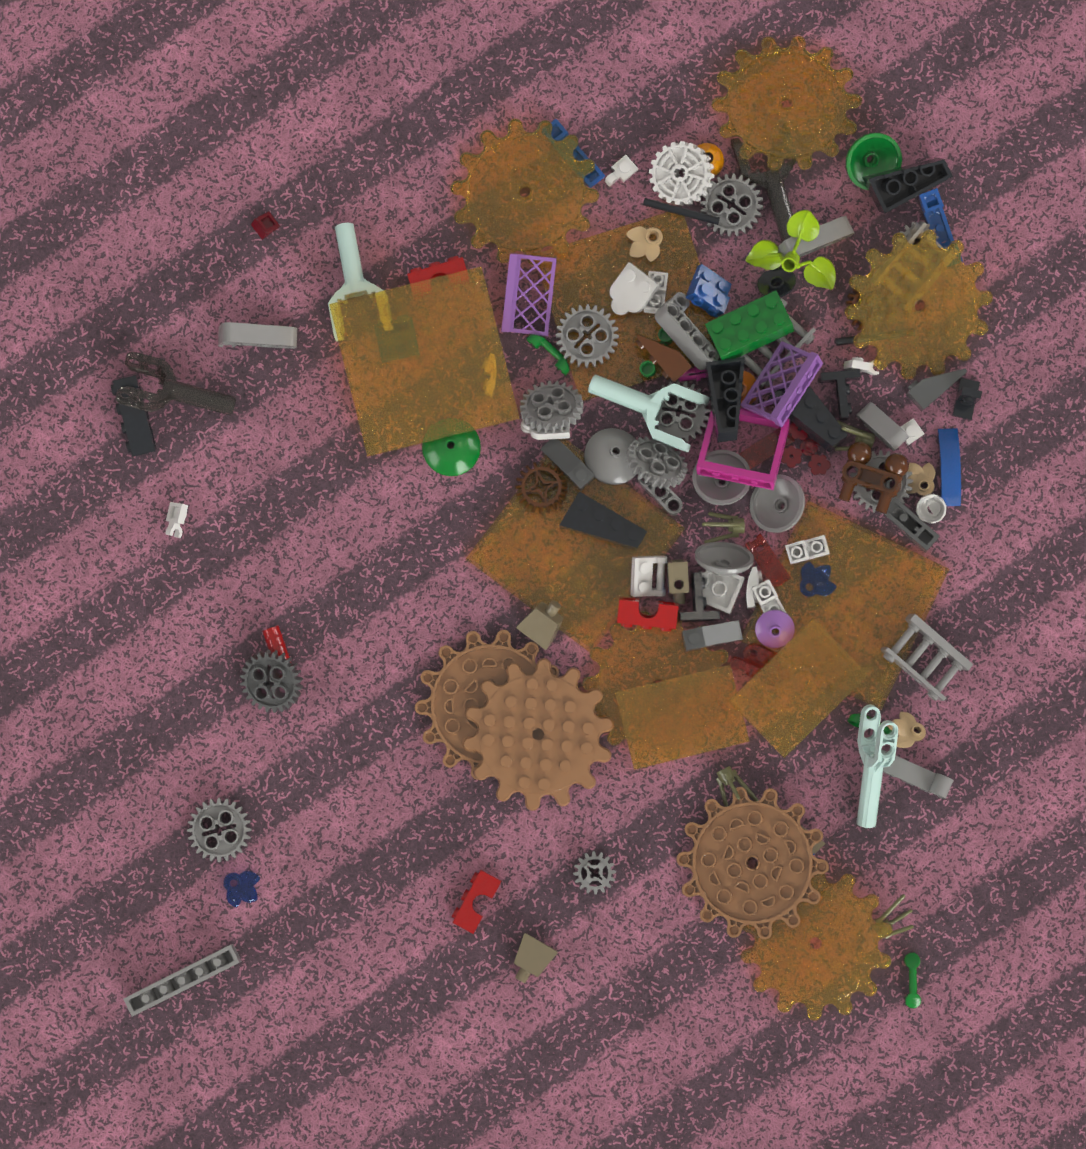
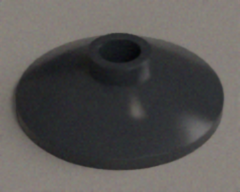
[757,267,796,297]

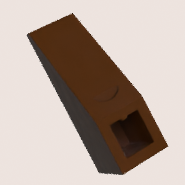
[635,333,692,382]

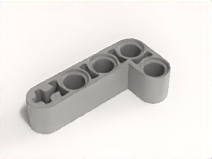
[778,216,855,258]
[655,292,719,370]
[218,322,297,349]
[881,749,954,799]

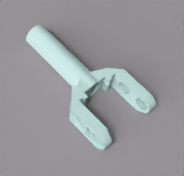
[328,222,394,342]
[588,374,710,453]
[856,704,898,828]

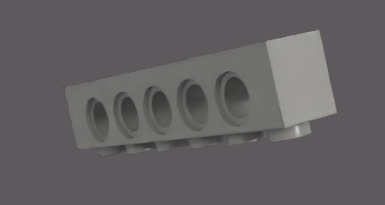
[123,944,242,1016]

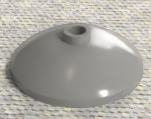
[584,428,637,485]
[692,450,750,505]
[750,474,805,533]
[695,542,754,576]

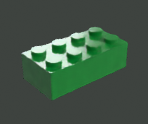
[705,291,794,360]

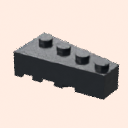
[862,158,953,213]
[705,357,745,443]
[111,372,157,457]
[767,379,848,452]
[559,492,647,550]

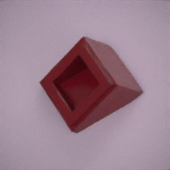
[251,211,280,240]

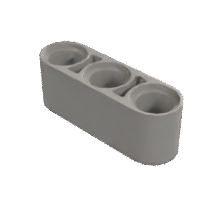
[856,402,909,451]
[637,475,683,516]

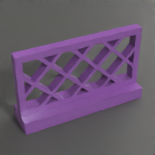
[501,253,557,336]
[740,341,823,427]

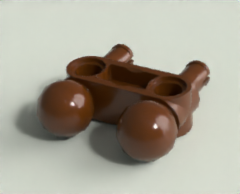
[838,442,909,514]

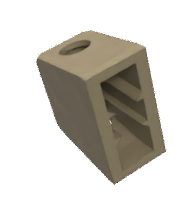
[666,559,689,604]
[516,600,564,650]
[514,933,558,983]

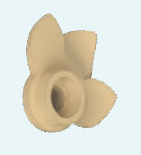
[626,226,663,262]
[906,463,936,496]
[887,712,926,748]

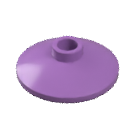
[755,610,795,648]

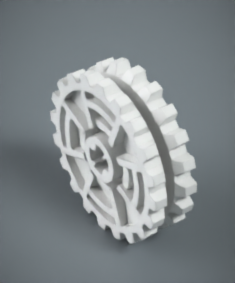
[649,141,715,206]

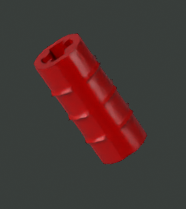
[262,626,291,663]

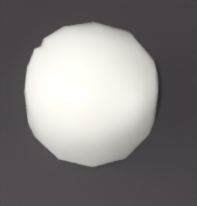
[916,494,947,524]

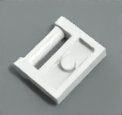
[630,556,667,597]

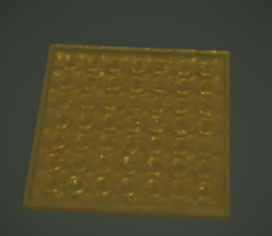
[533,212,720,402]
[329,266,520,457]
[466,439,685,653]
[739,501,949,710]

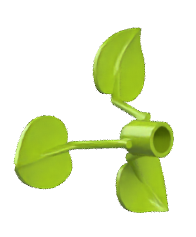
[745,210,836,290]

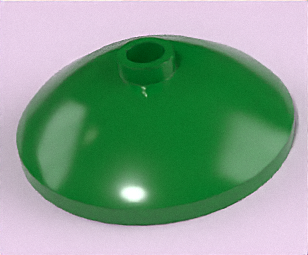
[846,133,902,190]
[422,418,481,476]

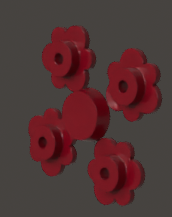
[781,422,831,475]

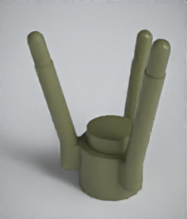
[835,420,875,451]
[702,512,745,543]
[716,766,759,807]
[873,894,914,939]

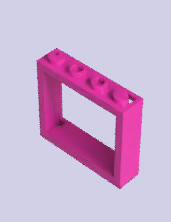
[696,407,790,490]

